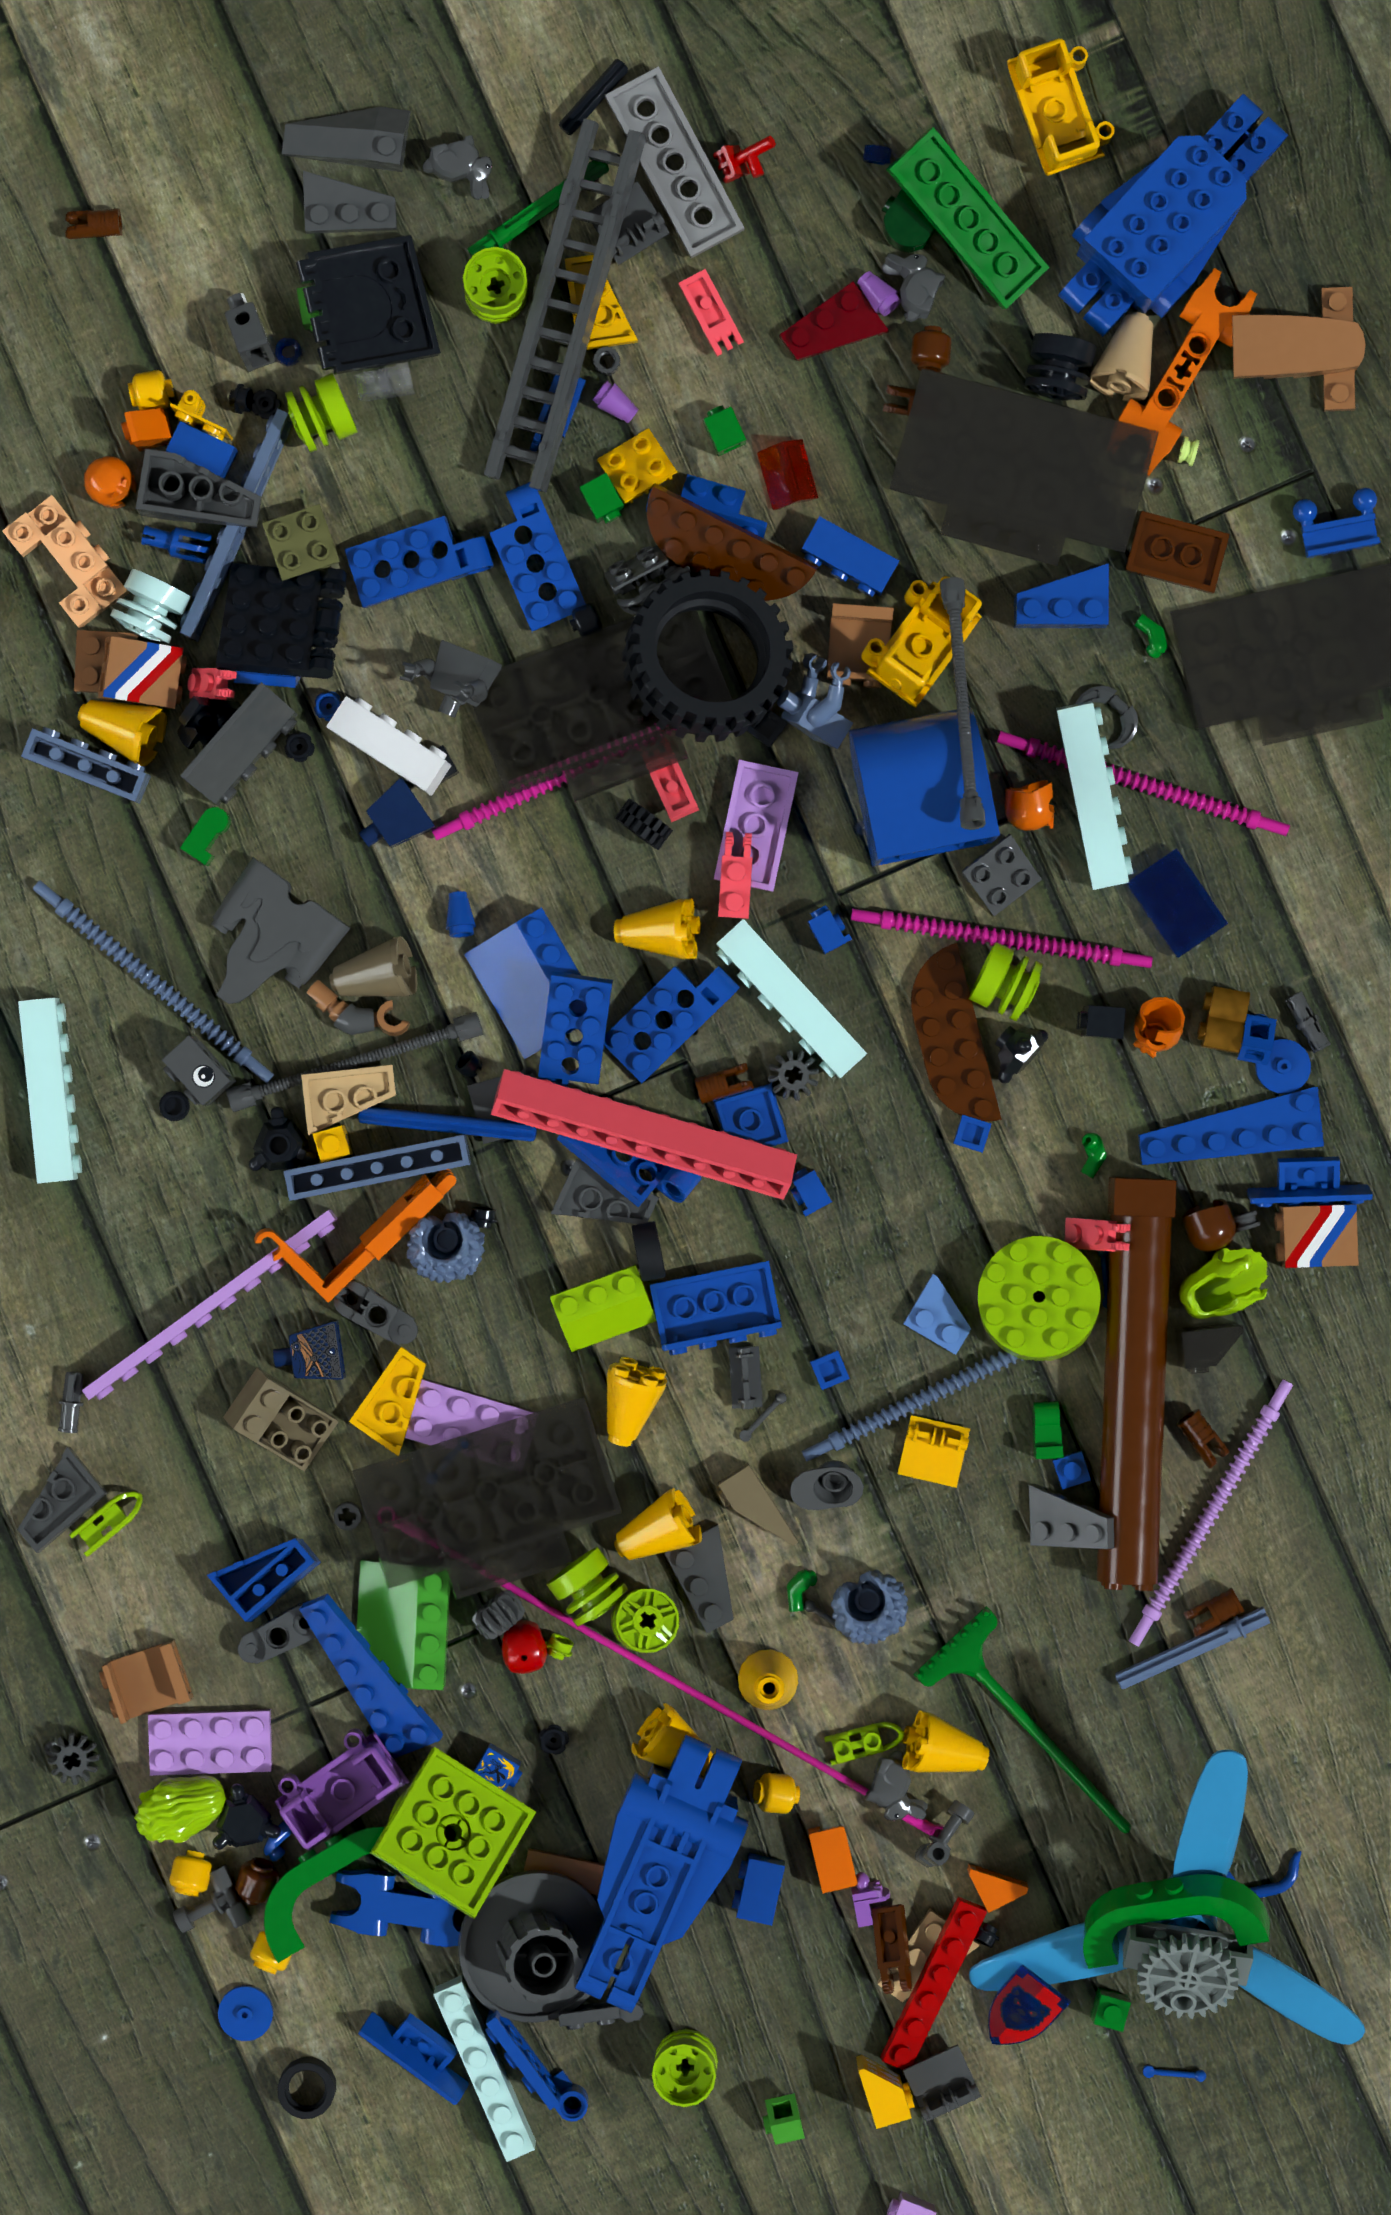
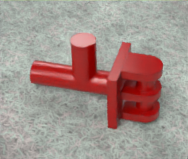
[713,136,776,183]

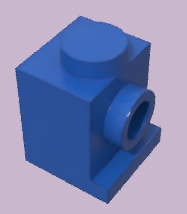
[807,905,852,955]
[1237,1014,1277,1065]
[791,1167,832,1217]

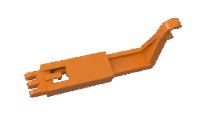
[254,1169,457,1303]

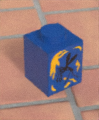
[474,1743,523,1791]

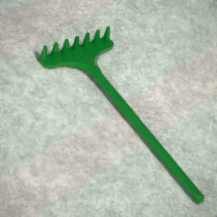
[913,1606,1131,1833]

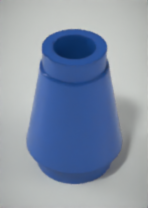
[446,891,476,938]

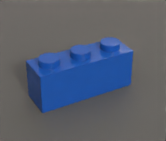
[801,516,899,597]

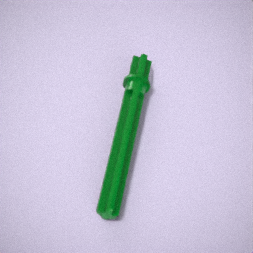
[467,160,609,257]

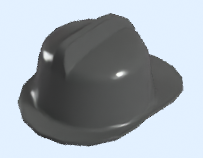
[790,1460,864,1510]

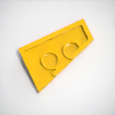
[564,255,638,350]
[349,1346,427,1457]

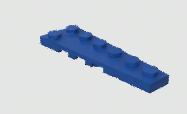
[1138,1087,1324,1165]
[299,1594,443,1758]

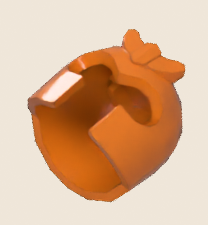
[84,456,137,509]
[1005,780,1054,831]
[1133,997,1185,1058]

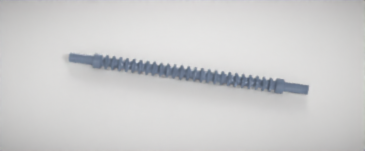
[33,880,274,1084]
[801,1351,1023,1462]

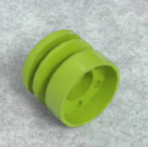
[463,247,528,324]
[285,372,358,453]
[969,942,1043,1021]
[546,1546,628,1627]
[611,1589,679,1653]
[652,2029,718,2107]

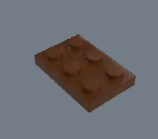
[1125,511,1230,594]

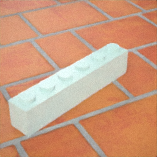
[1056,701,1133,890]
[716,919,867,1079]
[18,997,82,1184]
[433,1975,536,2162]

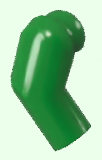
[1134,613,1167,658]
[1080,1133,1107,1179]
[787,1569,818,1612]

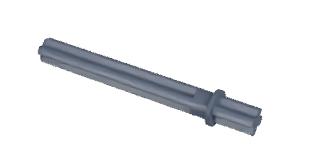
[1115,1607,1270,1689]

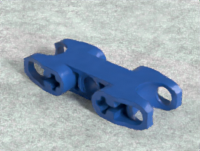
[329,1868,461,1947]

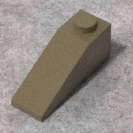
[716,1463,798,1546]

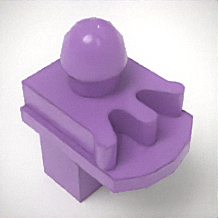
[851,1872,890,1928]

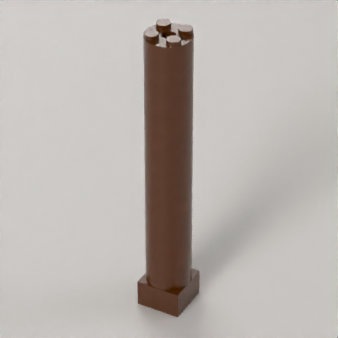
[1097,1177,1177,1591]

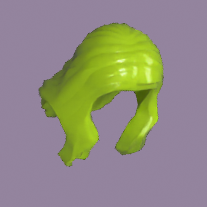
[1179,1248,1268,1319]
[134,1775,227,1843]

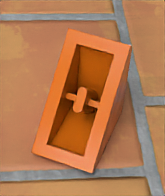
[967,1864,1029,1913]

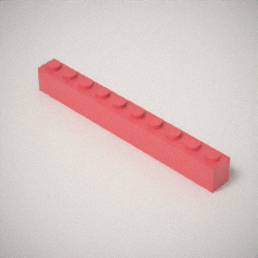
[491,1069,797,1200]

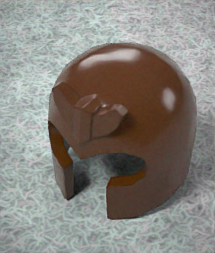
[1182,1199,1236,1252]

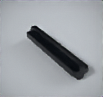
[559,59,628,135]

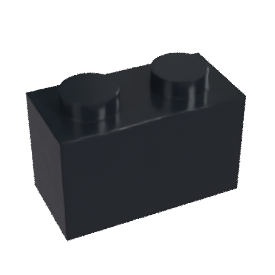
[1076,1005,1126,1039]

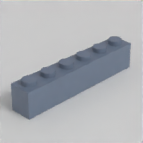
[284,1135,472,1201]

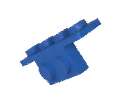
[646,474,768,538]
[1247,1156,1373,1207]
[358,2012,469,2105]

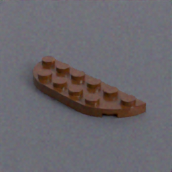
[647,483,818,601]
[911,943,1002,1121]

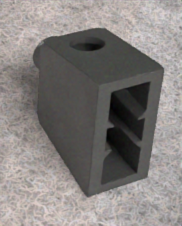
[224,293,277,372]

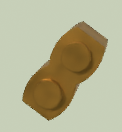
[1197,986,1250,1054]

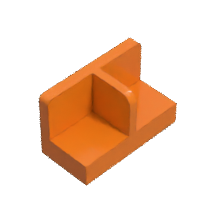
[808,1826,858,1894]

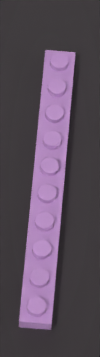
[82,1209,338,1400]

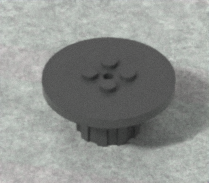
[458,1870,604,2023]

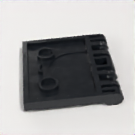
[216,563,347,679]

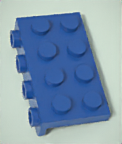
[649,1260,782,1356]

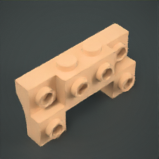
[2,495,130,629]

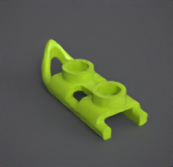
[69,1491,143,1557]
[824,1722,905,1766]

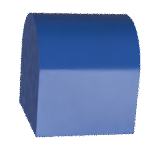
[849,706,1000,867]

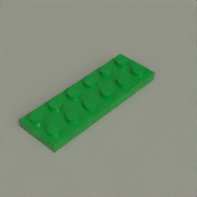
[886,127,1050,309]

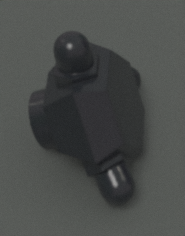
[995,1026,1048,1084]
[248,1107,317,1171]
[212,1783,281,1850]

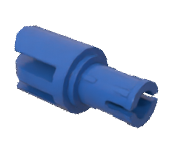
[141,525,212,564]

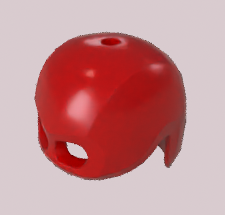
[502,1620,547,1674]

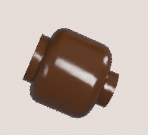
[911,325,952,373]
[236,1857,279,1905]

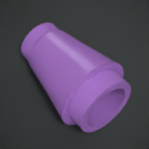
[857,271,901,316]
[592,380,639,424]

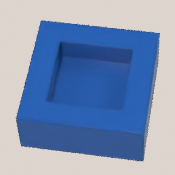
[953,1115,992,1153]
[810,1350,850,1390]
[1052,1450,1091,1490]

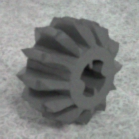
[768,1049,819,1101]
[472,1590,525,1639]
[47,1732,100,1785]

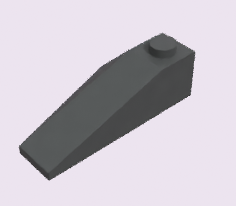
[282,107,411,172]
[136,449,262,528]

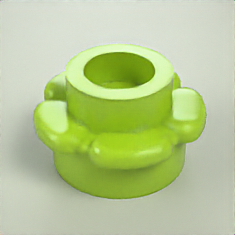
[545,1633,574,1660]

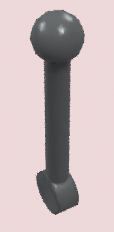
[739,1392,787,1442]
[804,1600,851,1641]

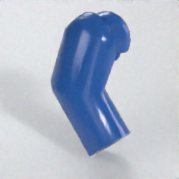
[264,1821,292,1862]

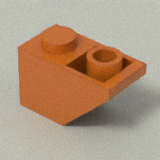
[121,408,173,452]

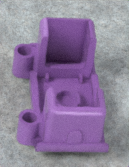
[275,1728,410,1851]

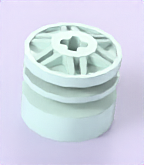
[110,569,190,644]

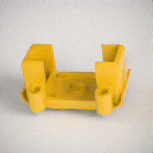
[1007,38,1114,176]
[861,576,982,708]

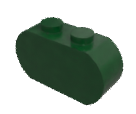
[882,185,936,253]

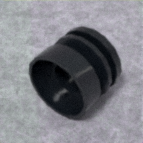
[1024,333,1097,401]

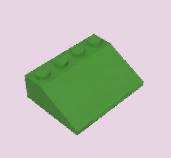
[357,1560,452,1690]

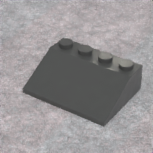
[180,682,298,806]

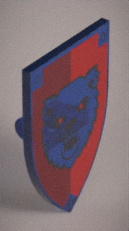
[988,1964,1071,2045]

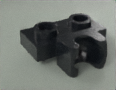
[177,696,241,749]

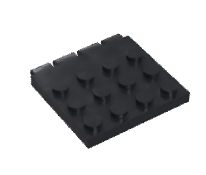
[296,235,441,375]

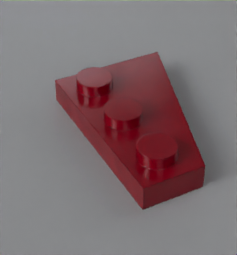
[779,281,889,361]

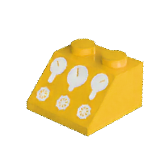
[856,2055,915,2129]

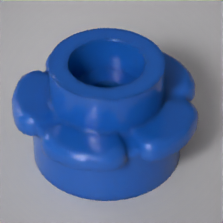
[314,691,342,721]

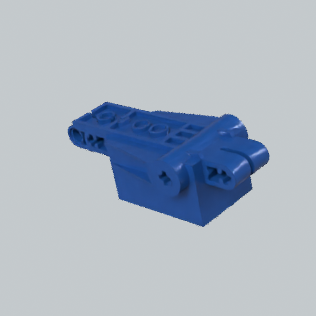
[1058,94,1289,337]
[575,1735,749,2013]

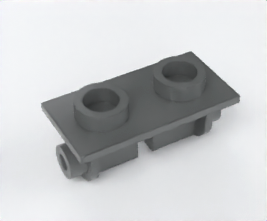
[729,1346,763,1409]

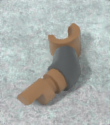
[306,980,410,1036]

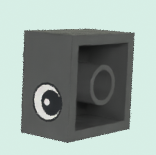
[162,1035,236,1106]

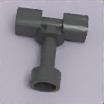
[915,1800,975,1868]
[173,1864,253,1933]

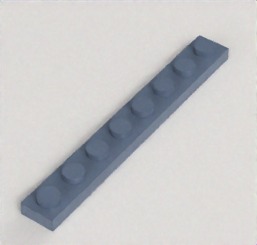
[180,408,293,642]

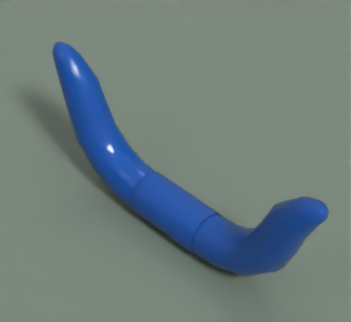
[1226,1851,1301,1898]

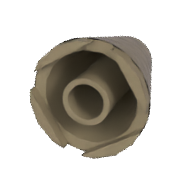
[329,936,418,997]

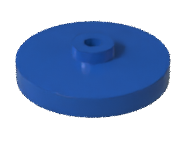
[1255,1039,1311,1094]
[218,1985,273,2041]

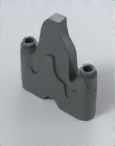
[211,857,351,1004]

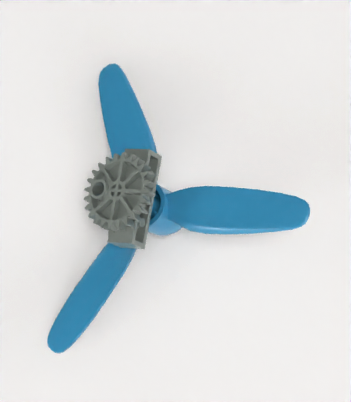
[969,1750,1365,2045]

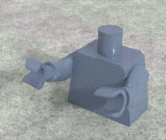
[777,653,853,749]

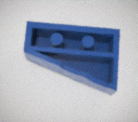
[1014,563,1109,628]
[207,1538,321,1622]

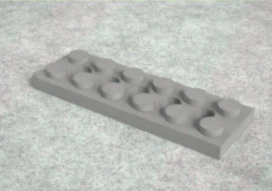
[605,66,745,259]

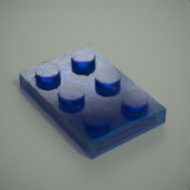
[1125,848,1228,958]

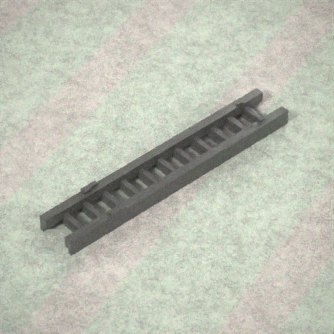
[484,119,646,493]

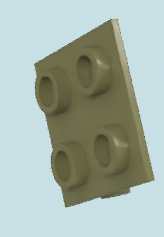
[262,504,340,581]

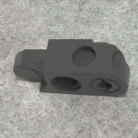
[334,1280,418,1345]
[238,1602,316,1664]

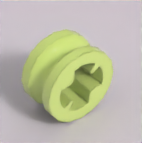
[1177,436,1200,467]

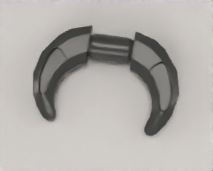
[1076,686,1138,749]

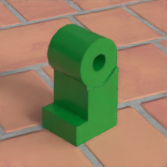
[180,807,231,866]
[1033,1401,1064,1459]

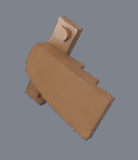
[1232,287,1366,412]

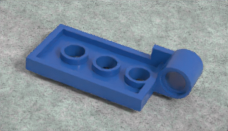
[489,482,586,632]
[344,516,494,608]
[604,966,740,1084]
[538,971,613,1087]
[557,1094,701,1207]
[485,2010,588,2122]

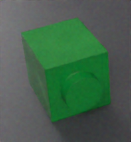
[703,405,746,457]
[579,473,624,524]
[1090,1987,1131,2032]

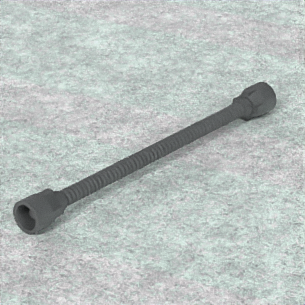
[940,577,986,830]
[226,1012,484,1112]

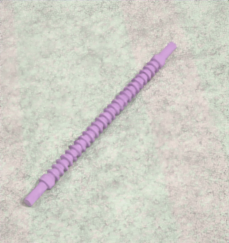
[1128,1379,1293,1647]

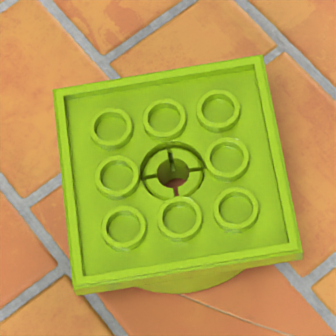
[370,1747,536,1918]

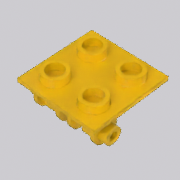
[170,390,233,441]
[597,428,677,504]
[897,1415,970,1488]

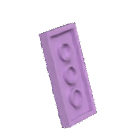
[714,760,799,892]
[405,1379,539,1472]
[148,1709,273,1776]

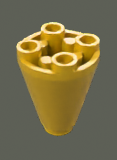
[614,898,701,959]
[607,1357,667,1447]
[738,1649,798,1710]
[902,1711,989,1772]

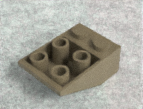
[223,1367,339,1472]

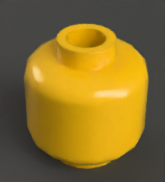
[128,370,175,410]
[753,1773,800,1814]
[169,1850,212,1897]
[250,1930,292,1975]

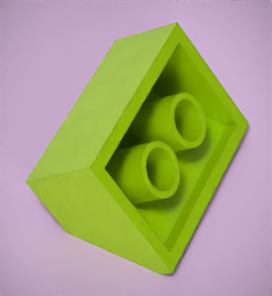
[550,1264,657,1352]

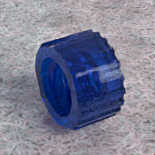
[863,145,892,165]
[275,337,303,367]

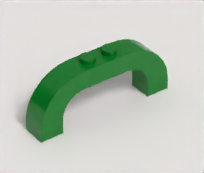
[264,1827,385,1963]
[1083,1874,1270,1969]

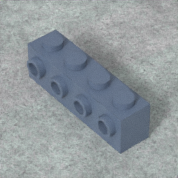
[21,726,151,804]

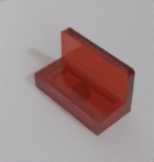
[757,439,819,510]

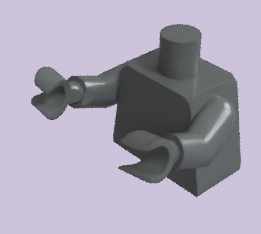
[400,640,502,718]

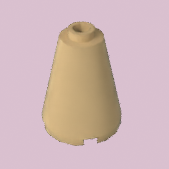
[1090,312,1153,401]

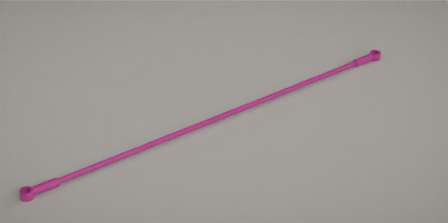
[377,1506,944,1836]

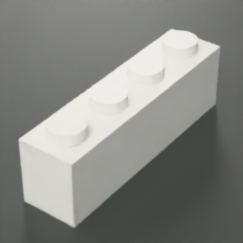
[326,696,452,796]

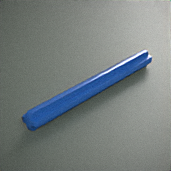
[358,1107,537,1142]

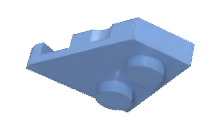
[903,1273,971,1355]

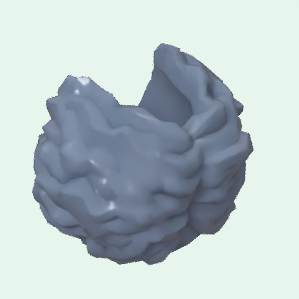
[407,1212,485,1283]
[831,1569,908,1645]

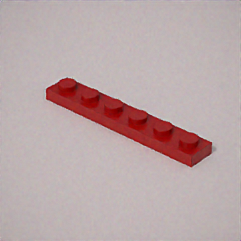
[880,1897,987,2069]

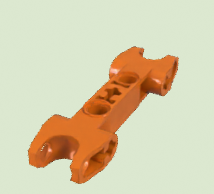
[1104,268,1257,478]

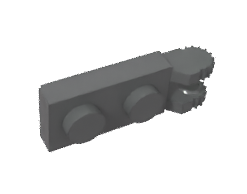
[558,2000,644,2030]

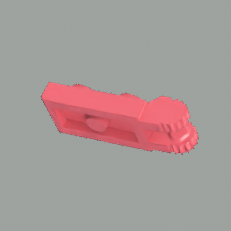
[187,668,237,700]
[718,832,753,919]
[1065,1218,1130,1252]

